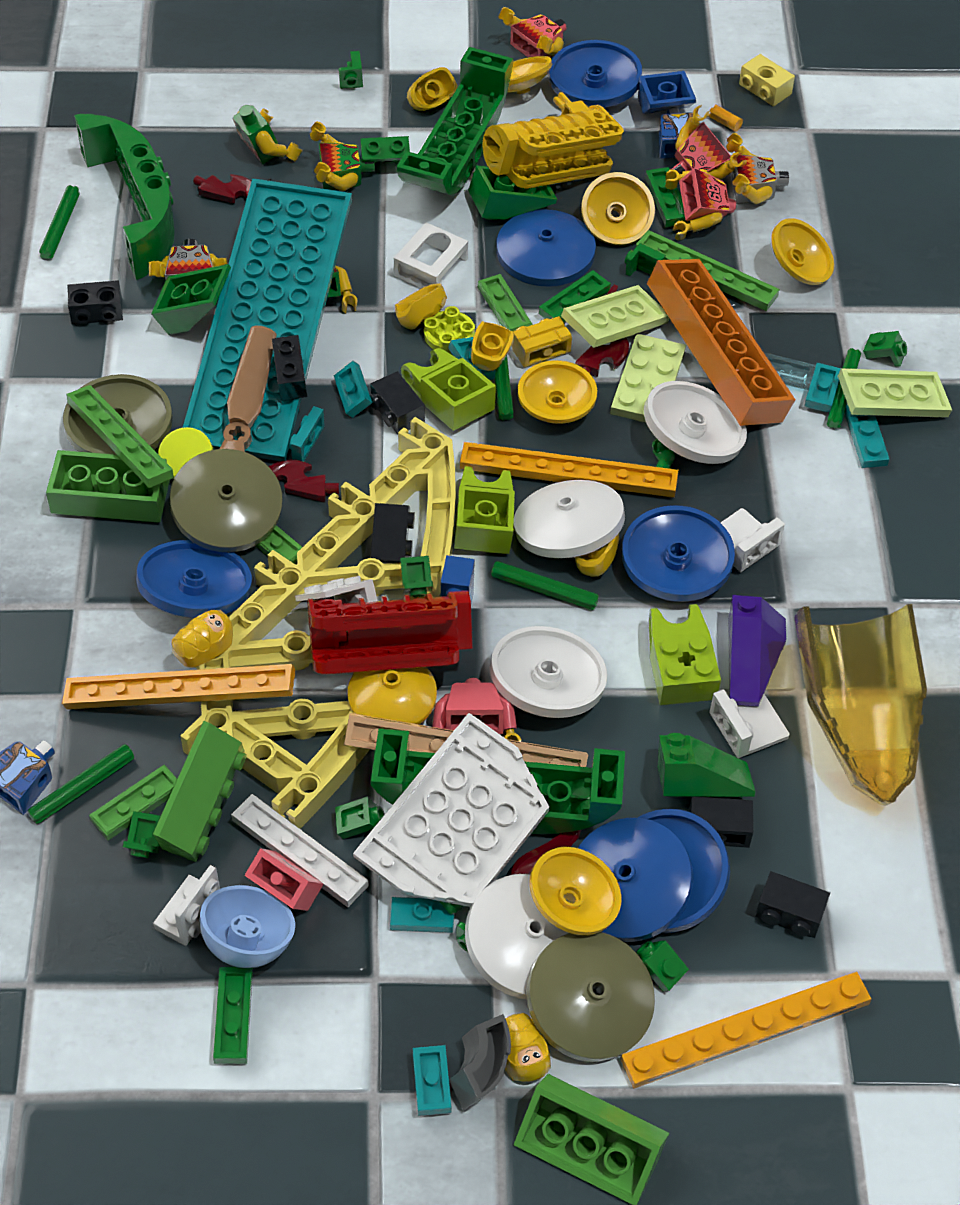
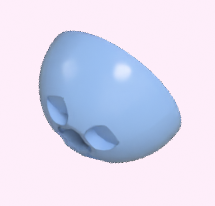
[200,885,295,968]

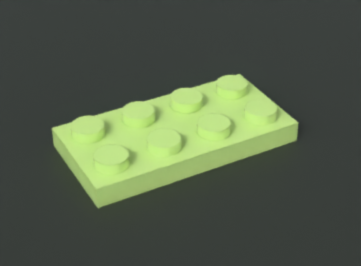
[561,285,669,348]
[610,334,686,422]
[838,369,952,417]

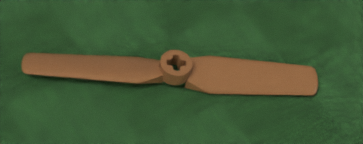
[220,326,277,452]

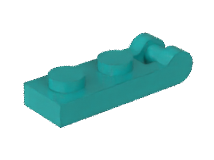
[845,405,890,468]

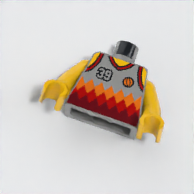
[726,133,789,204]
[149,238,228,279]

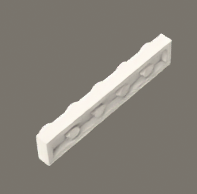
[231,794,369,907]

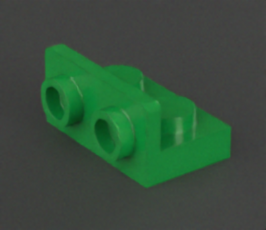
[361,136,410,163]

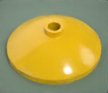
[507,56,553,94]
[581,172,655,246]
[771,218,834,285]
[518,360,597,423]
[348,667,437,724]
[529,847,621,935]

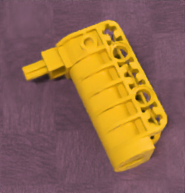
[483,92,624,188]

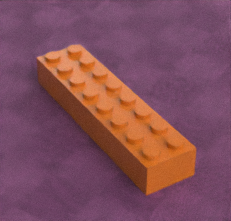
[647,259,796,426]

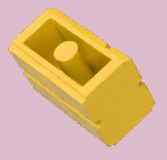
[511,316,572,367]

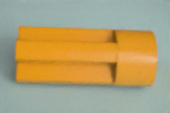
[709,104,743,132]

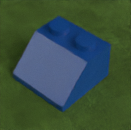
[638,71,696,113]

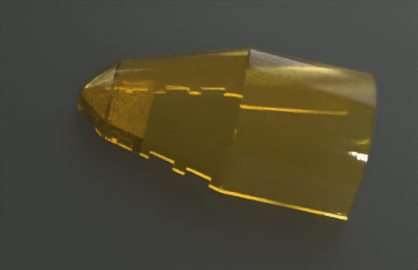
[794,604,927,806]

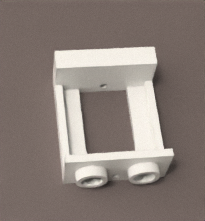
[394,222,468,288]

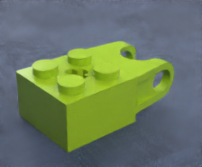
[401,348,496,431]
[454,466,515,554]
[649,604,721,705]

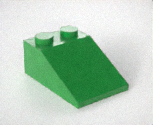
[468,165,557,220]
[151,264,231,335]
[658,733,755,797]

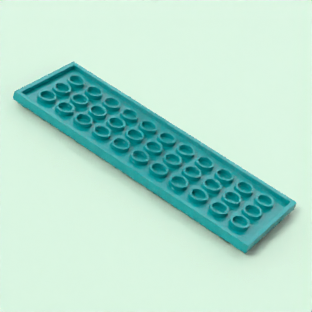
[183,179,352,461]

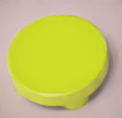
[424,306,475,354]
[158,427,213,479]

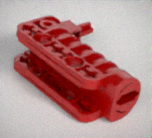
[307,590,472,674]

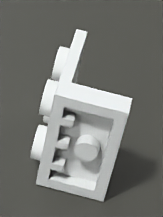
[721,508,785,572]
[295,576,377,604]
[710,689,789,758]
[153,865,220,946]

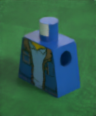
[659,108,693,159]
[0,740,55,815]

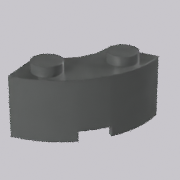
[449,1014,511,1110]

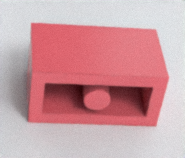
[244,848,324,911]

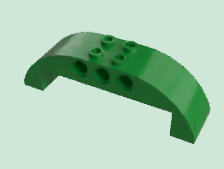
[397,47,513,195]
[74,114,175,280]
[371,728,625,834]

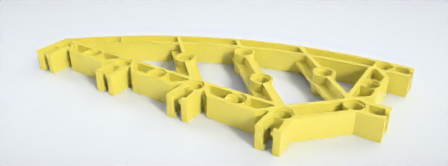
[181,417,456,829]

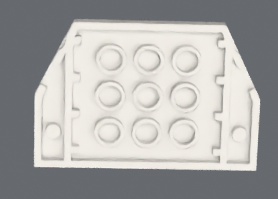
[353,713,549,907]

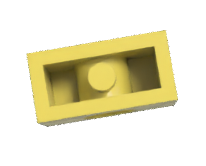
[739,54,795,107]

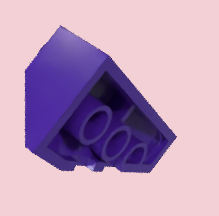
[728,595,787,707]

